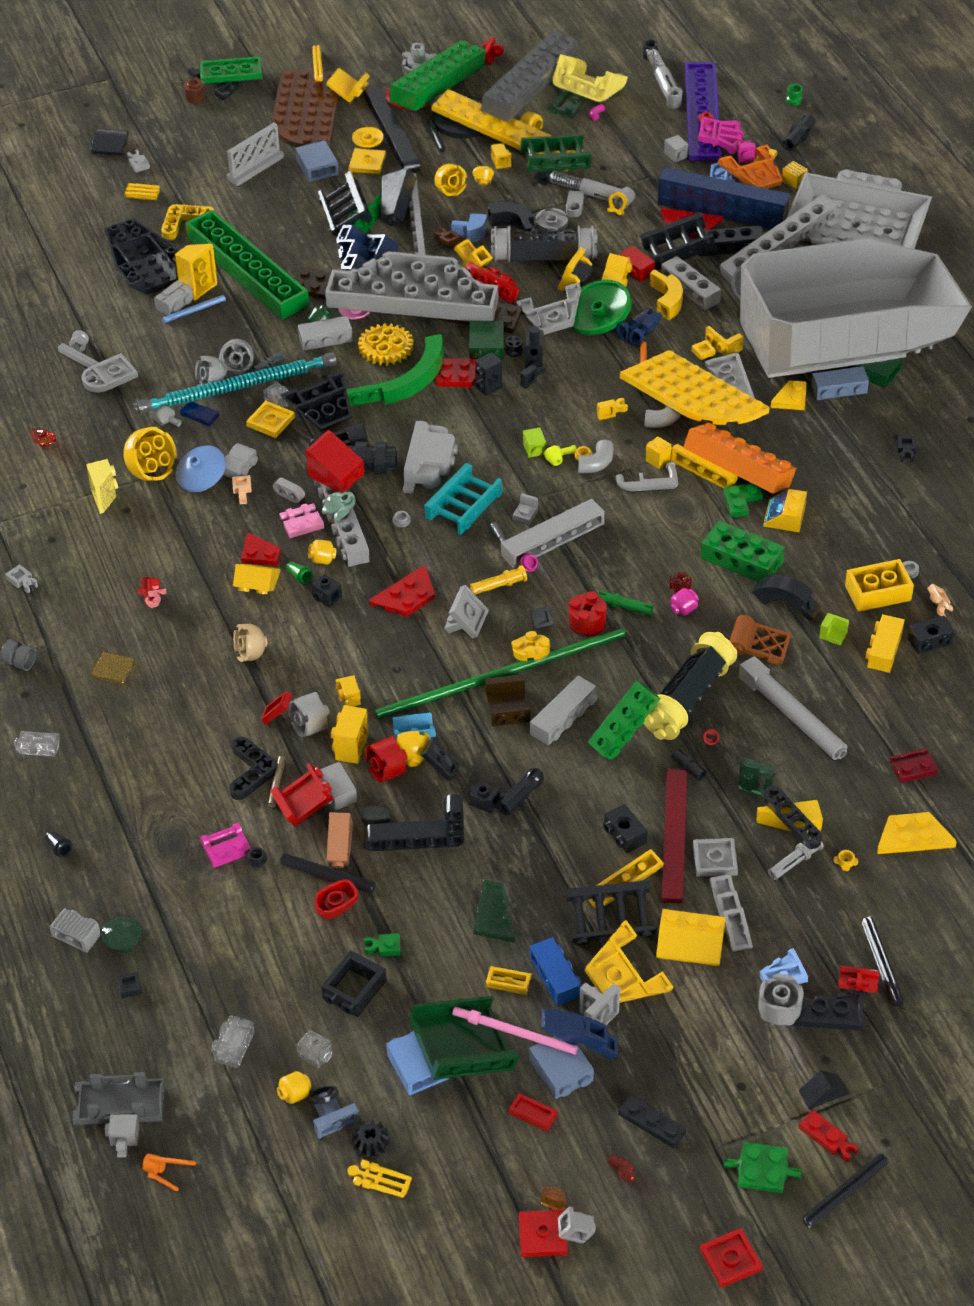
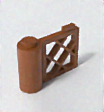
[729,615,791,665]

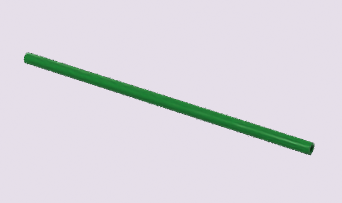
[374,628,626,719]

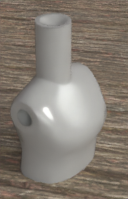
[149,405,181,427]

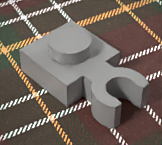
[127,149,150,173]
[5,564,38,593]

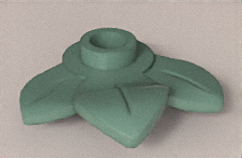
[322,492,356,522]

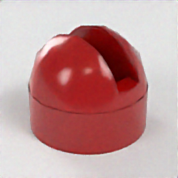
[703,729,719,745]

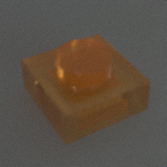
[541,1186,566,1210]

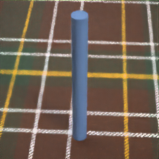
[162,295,226,323]

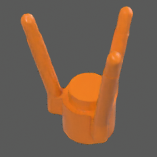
[143,1153,196,1191]

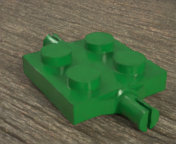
[724,1142,802,1193]

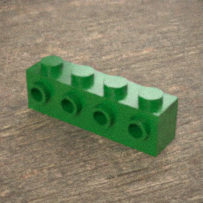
[588,680,661,760]

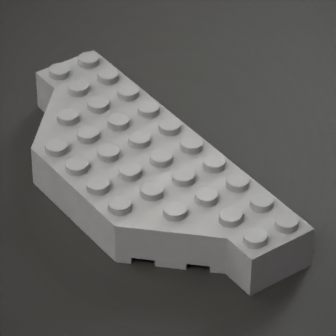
[325,252,498,321]

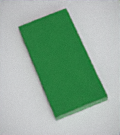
[200,57,262,83]

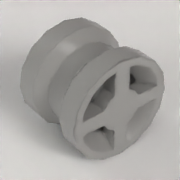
[69,330,89,352]

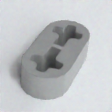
[273,478,305,503]

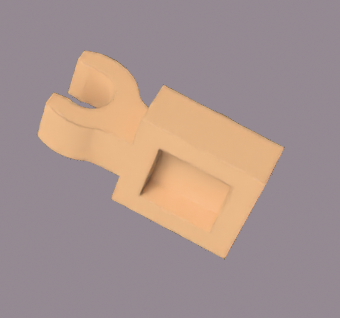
[232,475,252,505]
[927,584,953,617]

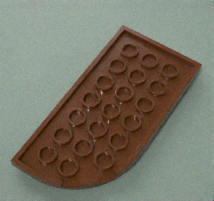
[272,69,339,148]

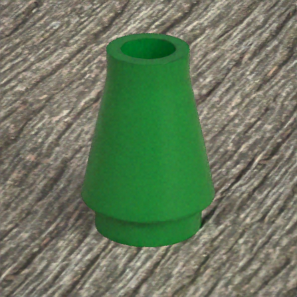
[286,561,313,584]

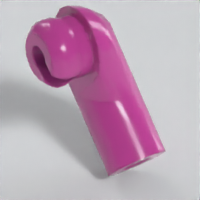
[589,104,605,121]

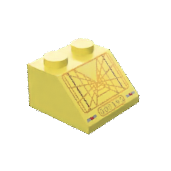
[86,459,118,514]

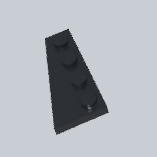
[791,990,863,1030]

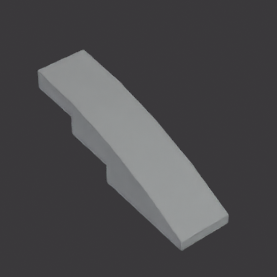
[709,874,753,952]

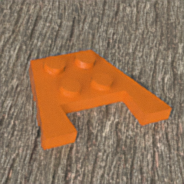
[718,145,783,189]

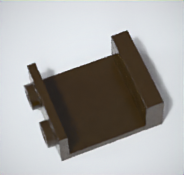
[485,674,530,726]

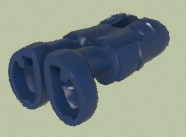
[616,307,662,346]

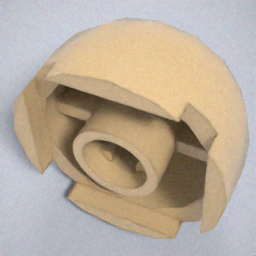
[233,624,267,662]

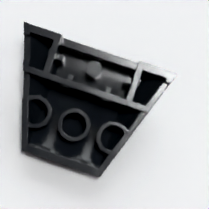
[281,370,352,431]

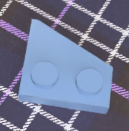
[760,948,808,984]

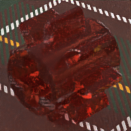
[669,572,692,594]

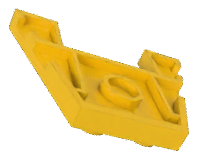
[584,920,673,1003]

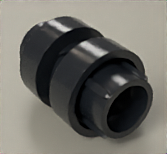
[348,441,397,474]

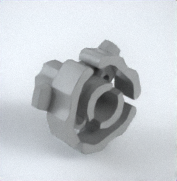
[402,43,437,75]

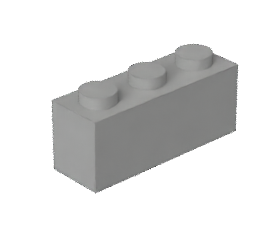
[298,316,353,351]

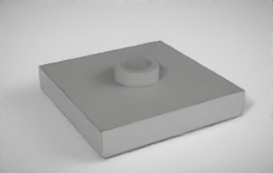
[693,838,738,877]

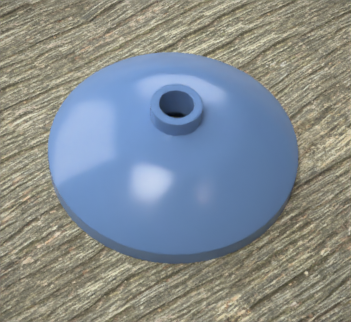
[175,445,226,492]

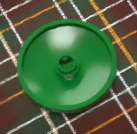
[571,280,632,335]

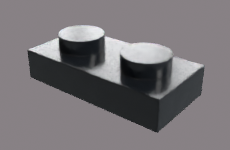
[421,739,460,781]

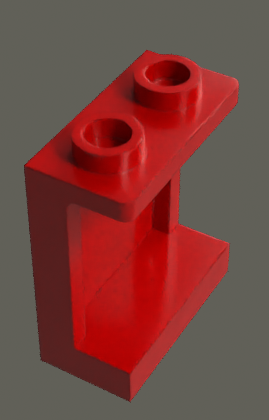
[270,763,334,827]

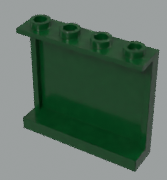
[408,996,520,1080]

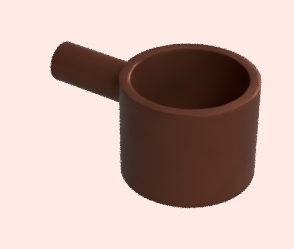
[184,78,205,104]

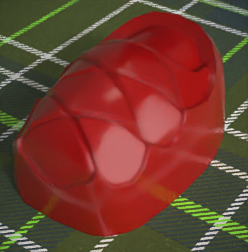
[315,879,359,919]

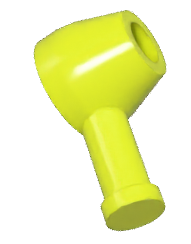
[544,445,577,466]

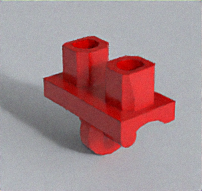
[482,37,504,65]
[137,577,166,608]
[838,966,879,993]

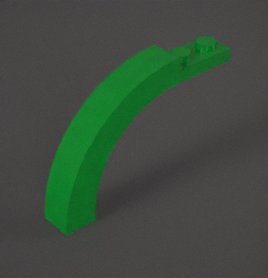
[347,334,444,407]

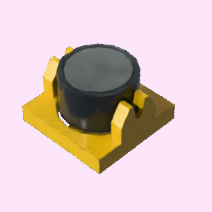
[558,248,593,292]

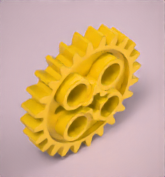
[358,323,414,366]

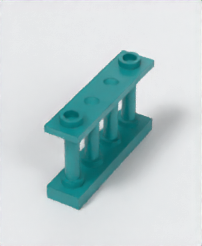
[424,463,503,535]

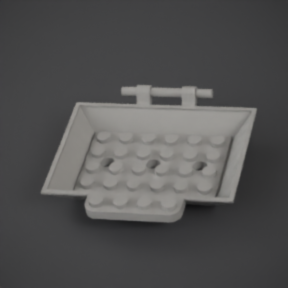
[787,169,932,249]

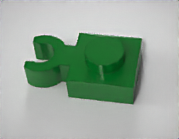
[364,933,401,957]

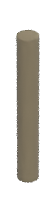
[268,756,286,807]

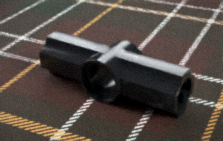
[783,113,816,151]

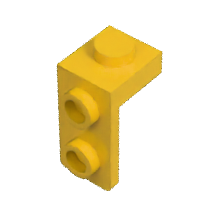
[705,326,744,356]

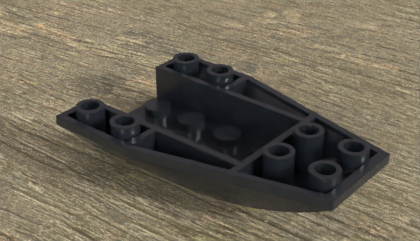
[104,218,180,295]

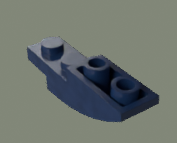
[541,1009,618,1060]

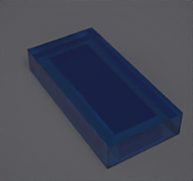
[180,401,219,427]

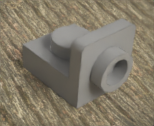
[513,493,538,525]

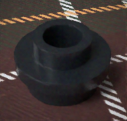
[247,847,267,867]

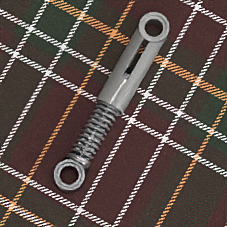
[643,39,682,109]
[535,171,635,209]

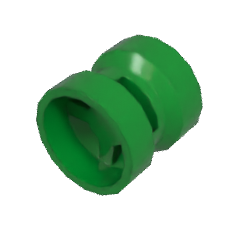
[786,84,803,106]

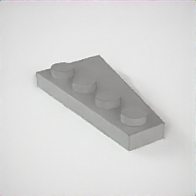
[705,353,755,399]

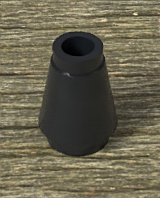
[45,830,72,857]

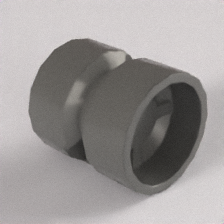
[0,639,37,671]

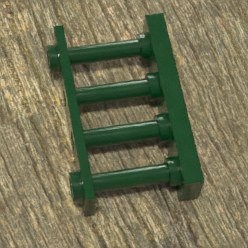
[520,134,592,172]

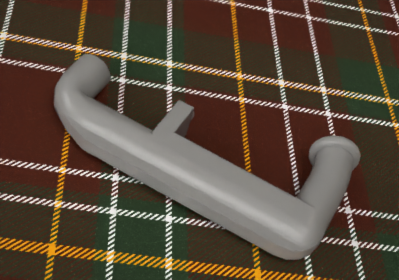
[615,462,678,491]

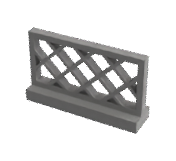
[226,123,284,186]

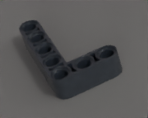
[364,794,464,851]

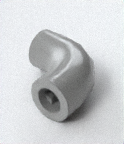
[644,405,681,428]
[578,440,614,473]

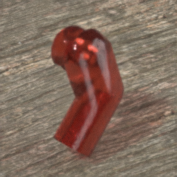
[608,1154,635,1182]

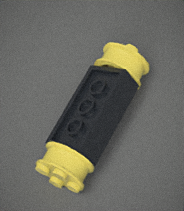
[643,632,737,740]

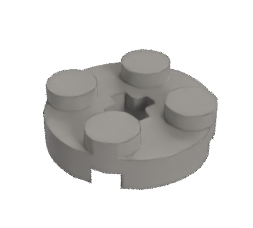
[536,208,568,231]

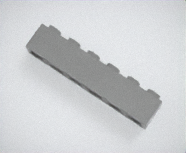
[501,499,604,569]

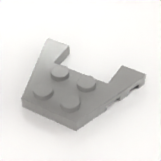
[517,283,581,335]

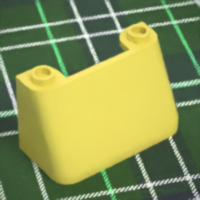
[553,54,628,102]

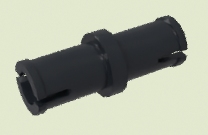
[671,749,707,781]

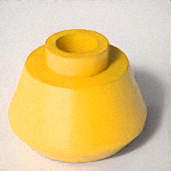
[473,166,494,186]

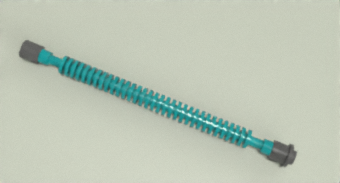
[132,352,337,416]

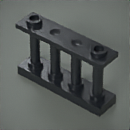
[318,171,373,237]
[640,212,716,270]
[565,880,657,945]

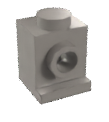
[558,1207,596,1243]

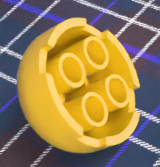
[124,427,177,481]

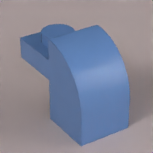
[451,213,487,243]

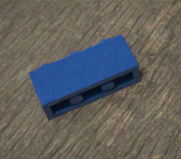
[530,937,582,1006]

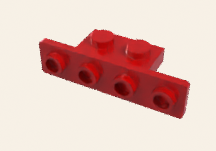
[465,262,519,304]

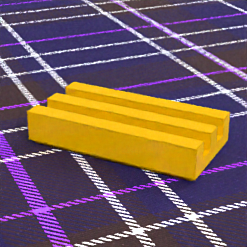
[125,183,160,200]
[485,966,532,995]

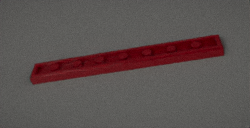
[662,769,687,903]

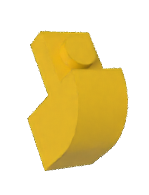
[454,238,493,268]

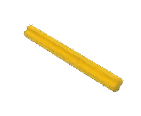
[313,45,323,81]

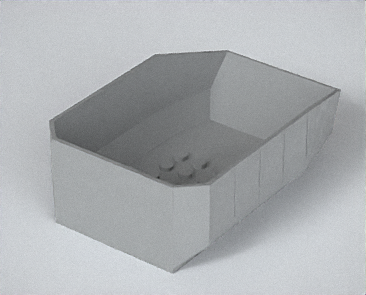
[740,238,972,378]

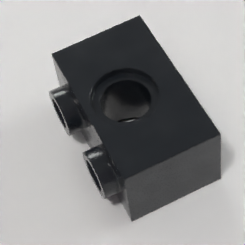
[474,352,503,396]
[908,615,955,654]
[603,804,648,853]

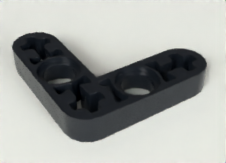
[229,737,277,800]

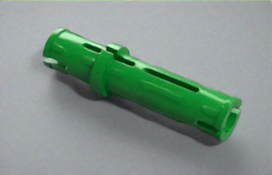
[597,590,654,616]

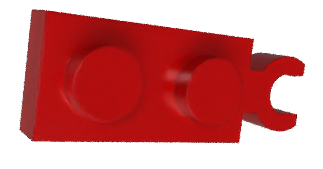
[798,1110,858,1162]

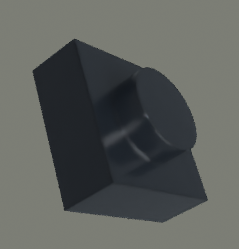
[529,606,553,629]
[117,972,143,998]

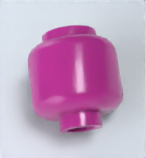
[670,588,699,616]

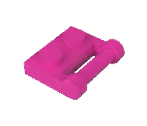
[200,823,251,868]

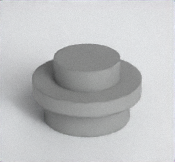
[392,511,411,527]

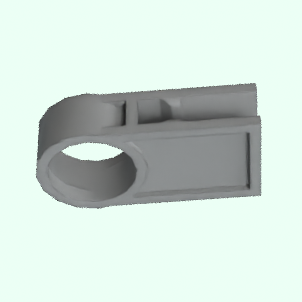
[566,191,584,218]

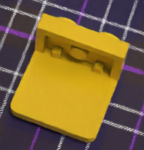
[326,68,370,103]

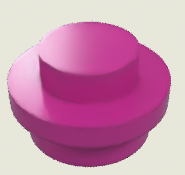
[520,554,538,572]

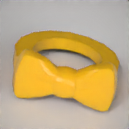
[607,192,627,216]

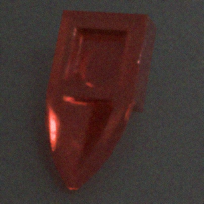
[30,428,57,447]

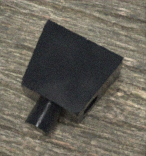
[525,326,544,369]

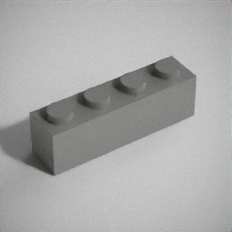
[530,676,597,746]

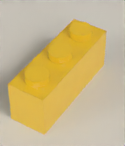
[865,614,905,673]

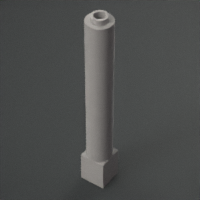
[739,656,847,760]

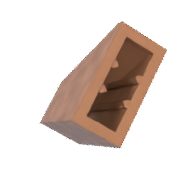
[327,812,353,869]

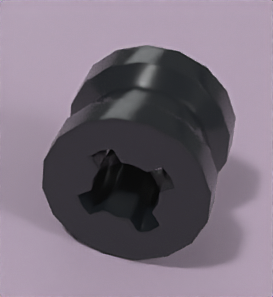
[505,336,523,357]

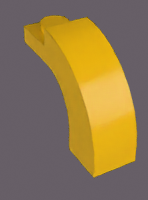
[650,270,683,321]

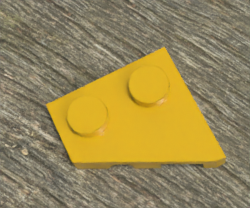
[771,380,807,410]

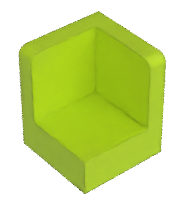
[819,613,849,645]

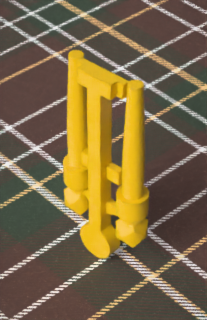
[348,1159,412,1198]

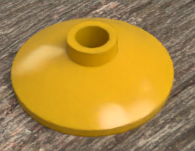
[352,127,383,148]

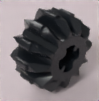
[351,1119,390,1160]

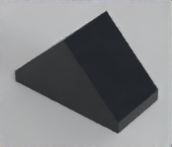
[799,1070,849,1109]

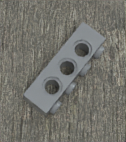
[661,256,721,310]

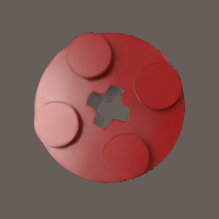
[569,591,607,637]
[364,736,408,782]

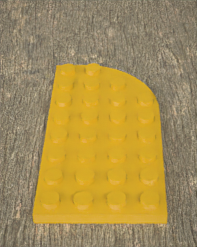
[620,350,769,425]

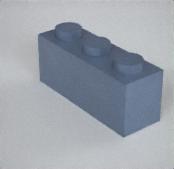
[811,367,869,400]

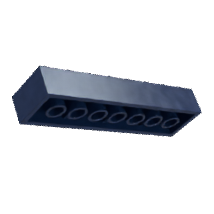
[658,167,790,229]

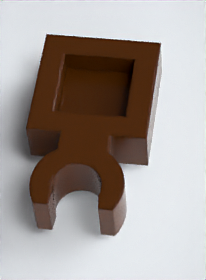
[434,228,462,248]

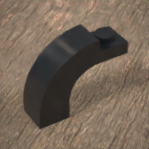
[487,202,534,231]
[752,575,821,621]

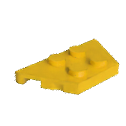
[877,812,957,854]

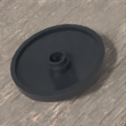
[432,96,483,138]

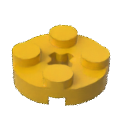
[512,631,550,661]

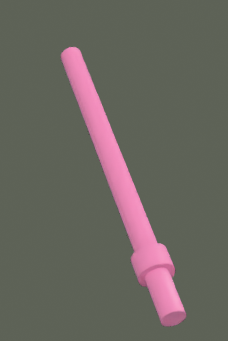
[453,1007,578,1055]

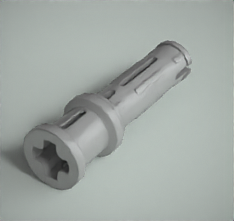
[768,836,824,880]

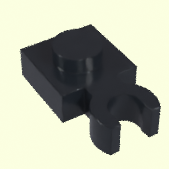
[897,436,916,462]

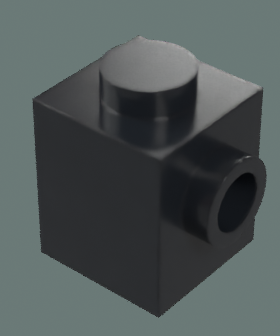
[312,574,342,608]

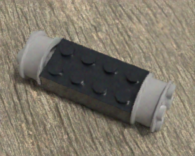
[491,225,597,263]

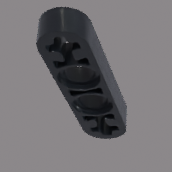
[764,786,822,849]

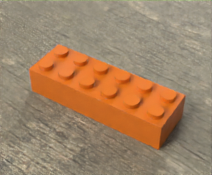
[683,423,796,493]

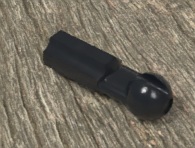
[496,768,544,815]

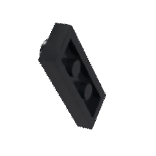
[618,1095,686,1149]

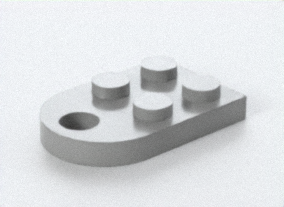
[82,353,138,392]

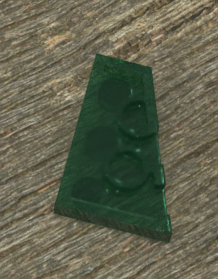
[473,879,515,943]

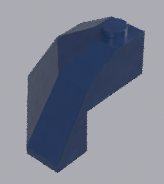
[337,225,399,271]

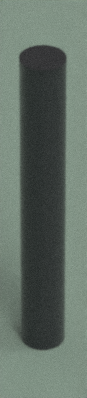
[427,120,446,152]

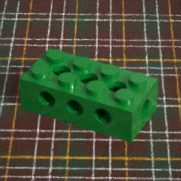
[700,520,785,582]

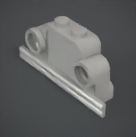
[403,421,458,494]

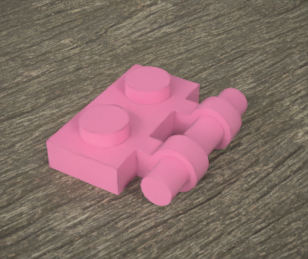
[279,503,324,538]

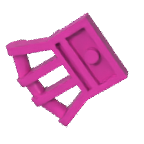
[698,117,744,154]

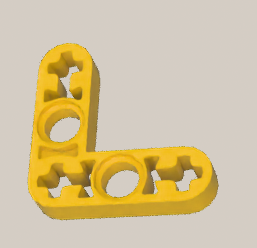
[162,205,214,240]

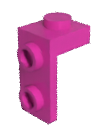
[737,141,755,163]

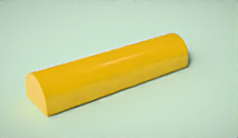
[670,444,738,488]
[589,849,664,909]

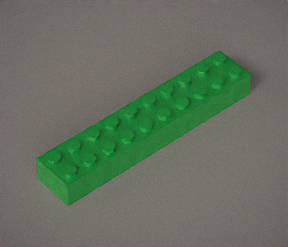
[185,210,309,320]

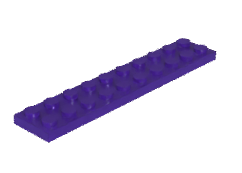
[685,62,721,161]

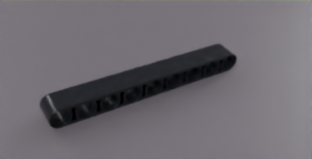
[364,86,420,173]

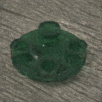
[101,916,143,953]

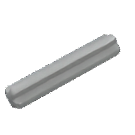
[58,343,99,367]

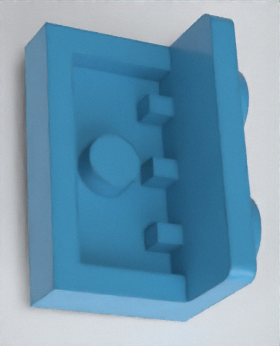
[393,712,436,740]

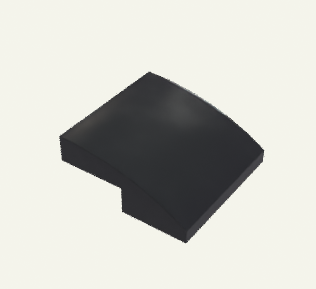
[91,128,129,156]

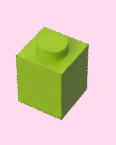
[523,428,546,458]

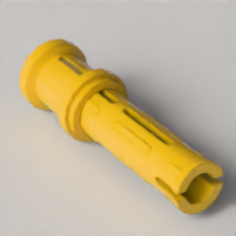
[470,565,527,595]

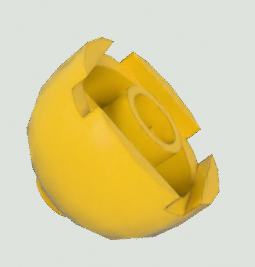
[434,164,467,196]
[396,731,430,767]

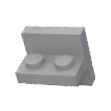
[444,585,489,638]
[580,983,620,1025]

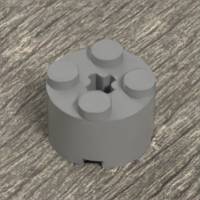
[287,692,330,737]
[758,974,804,1026]

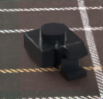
[520,361,545,389]

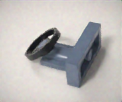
[308,1085,359,1139]

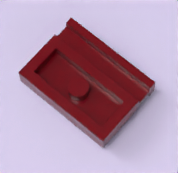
[889,748,938,783]

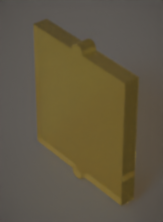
[91,652,134,684]

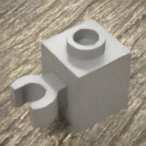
[105,1114,140,1157]

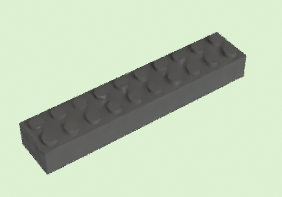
[481,30,579,122]

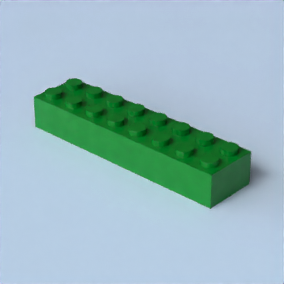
[390,40,485,111]

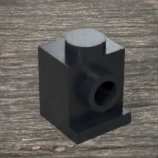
[468,781,500,814]

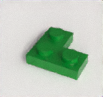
[723,484,763,518]

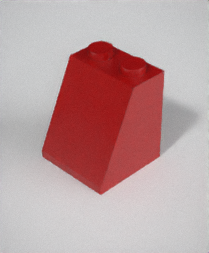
[305,430,364,493]

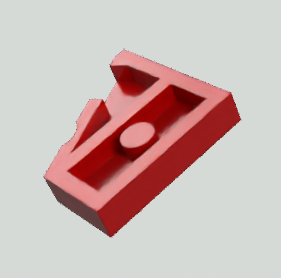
[241,533,281,566]

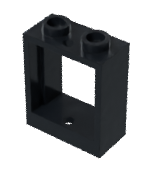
[321,950,387,1017]

